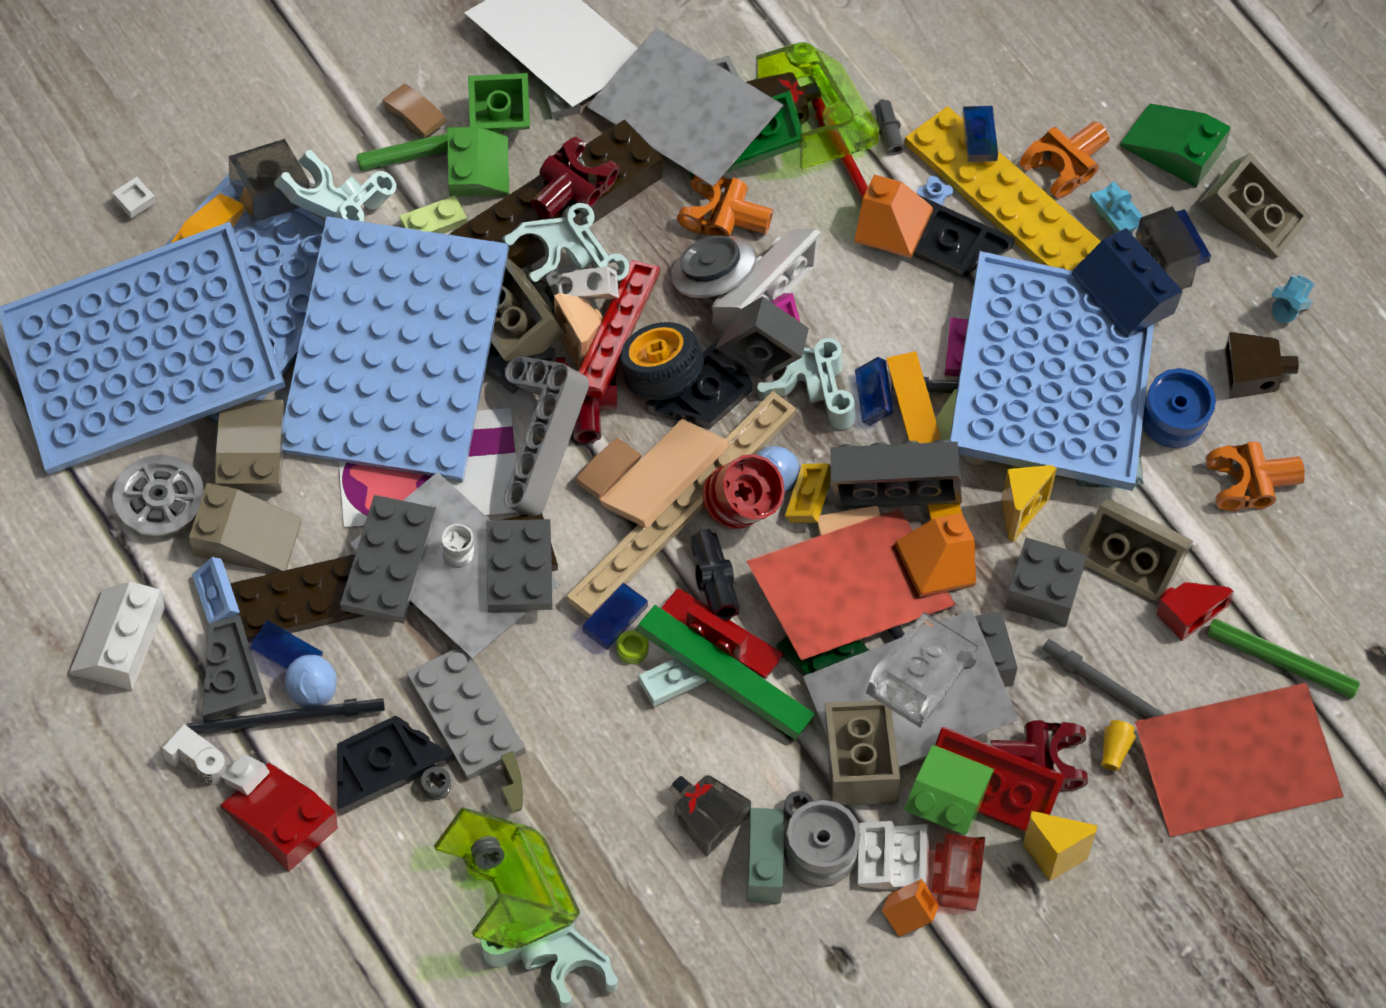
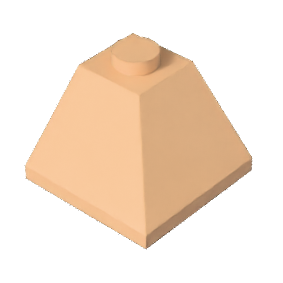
[554,293,603,371]

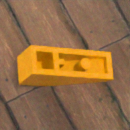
[170,193,247,243]

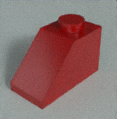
[1156,582,1234,641]

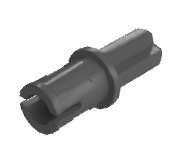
[874,99,905,156]

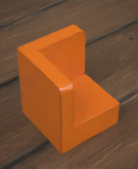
[882,879,939,936]

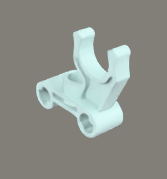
[274,150,396,222]
[502,203,629,282]
[757,338,856,430]
[481,903,618,1008]

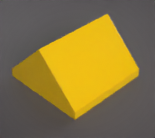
[1001,465,1057,542]
[1023,811,1098,881]

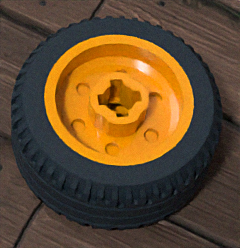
[619,322,704,400]

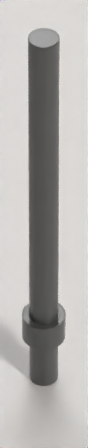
[1042,639,1166,718]

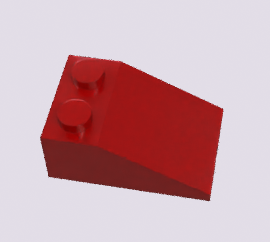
[221,762,338,872]

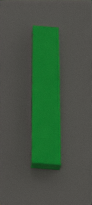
[635,605,815,740]

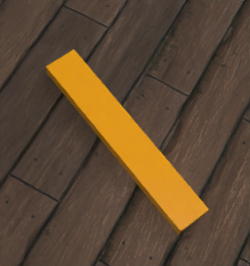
[886,351,963,520]

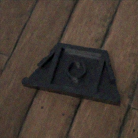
[913,194,1015,278]
[645,334,753,429]
[337,715,454,815]

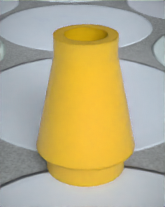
[1101,720,1136,771]

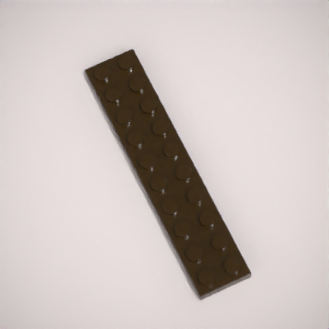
[230,513,558,643]

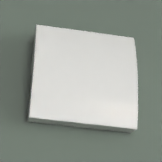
[858,821,930,891]

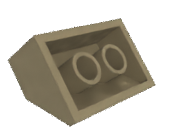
[491,258,567,361]
[1078,498,1193,603]

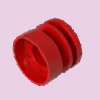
[702,454,785,530]

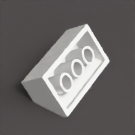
[712,229,820,332]

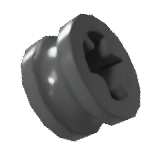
[421,766,451,800]
[784,791,813,821]
[470,836,505,870]

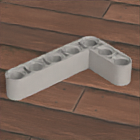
[504,356,589,516]

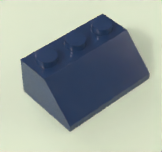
[1072,228,1183,337]

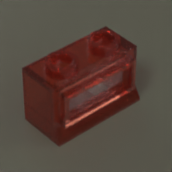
[931,833,985,911]

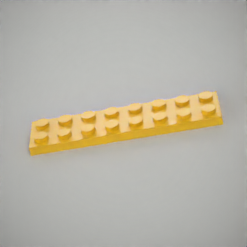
[904,106,1101,271]

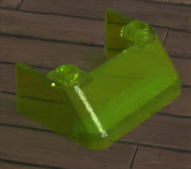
[756,42,879,170]
[434,807,580,949]

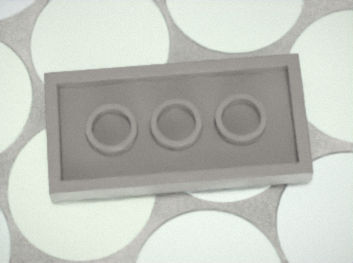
[407,647,525,781]

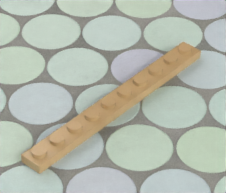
[567,391,797,621]

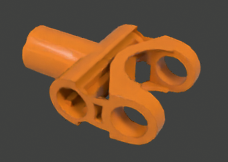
[1020,121,1110,198]
[677,174,773,236]
[1205,441,1305,511]

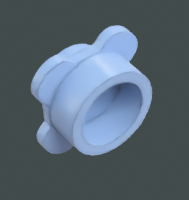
[917,176,953,205]

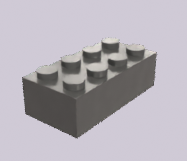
[830,439,962,509]

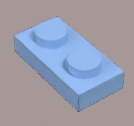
[192,557,240,624]

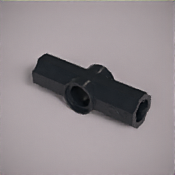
[689,529,740,621]

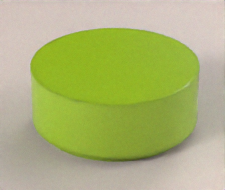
[616,630,649,664]

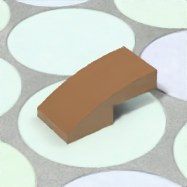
[382,83,447,137]
[575,438,642,500]

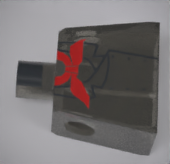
[669,775,751,857]

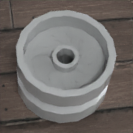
[784,800,861,886]

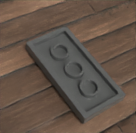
[340,495,436,624]

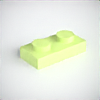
[400,195,467,234]

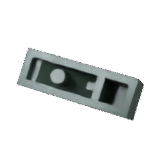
[747,808,784,903]

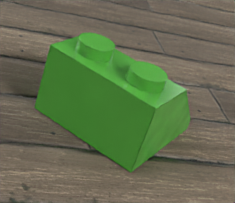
[468,73,530,131]
[447,127,509,196]
[904,745,994,835]

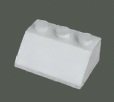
[70,582,165,691]

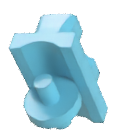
[1089,181,1146,234]
[1272,275,1315,323]

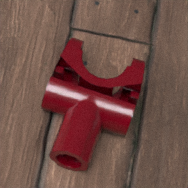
[531,136,620,220]
[556,357,617,444]
[990,720,1088,792]

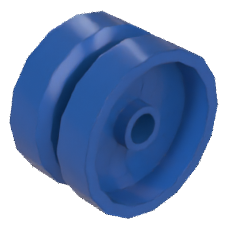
[1142,368,1216,448]

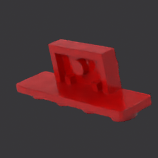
[661,588,783,679]

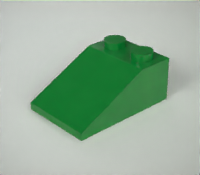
[1120,103,1231,188]

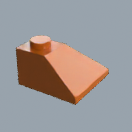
[855,174,933,258]
[895,513,976,597]

